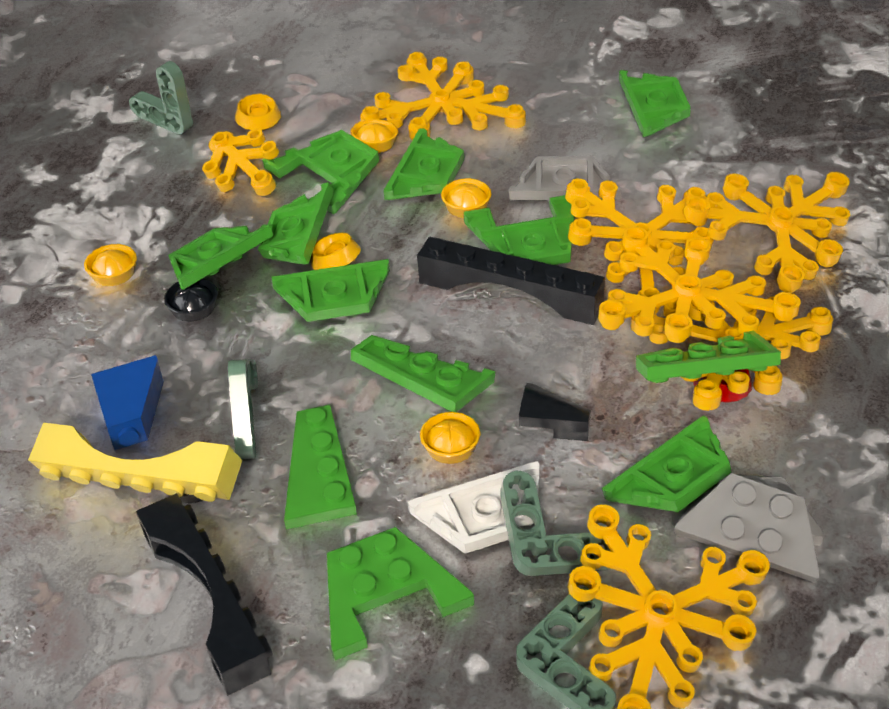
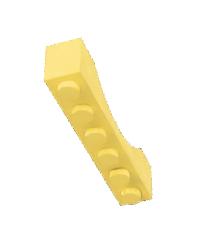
[28,422,242,502]

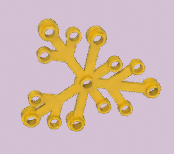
[360,52,526,140]
[683,172,850,293]
[565,178,714,314]
[598,226,801,343]
[631,296,833,411]
[567,504,770,709]

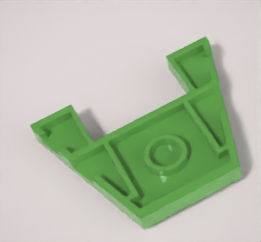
[262,130,379,215]
[463,195,575,265]
[327,527,474,661]

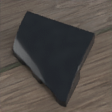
[519,383,591,441]

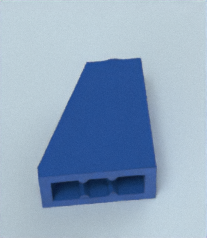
[91,355,164,451]

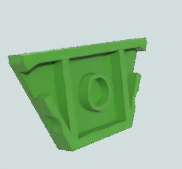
[619,70,691,137]
[384,128,464,200]
[258,182,334,265]
[168,224,274,290]
[272,259,390,322]
[602,415,732,512]

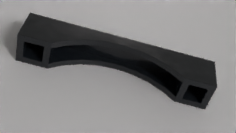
[417,236,605,325]
[136,493,273,696]

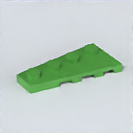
[636,330,781,383]
[351,335,495,412]
[284,405,357,530]

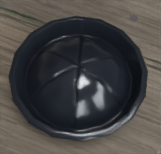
[164,278,218,322]

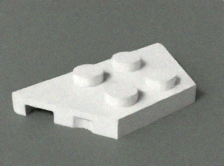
[408,461,540,554]

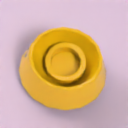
[235,94,281,130]
[350,119,398,153]
[441,178,491,218]
[311,232,361,270]
[84,244,137,286]
[420,412,481,464]

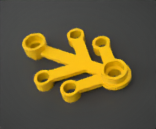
[202,128,279,196]

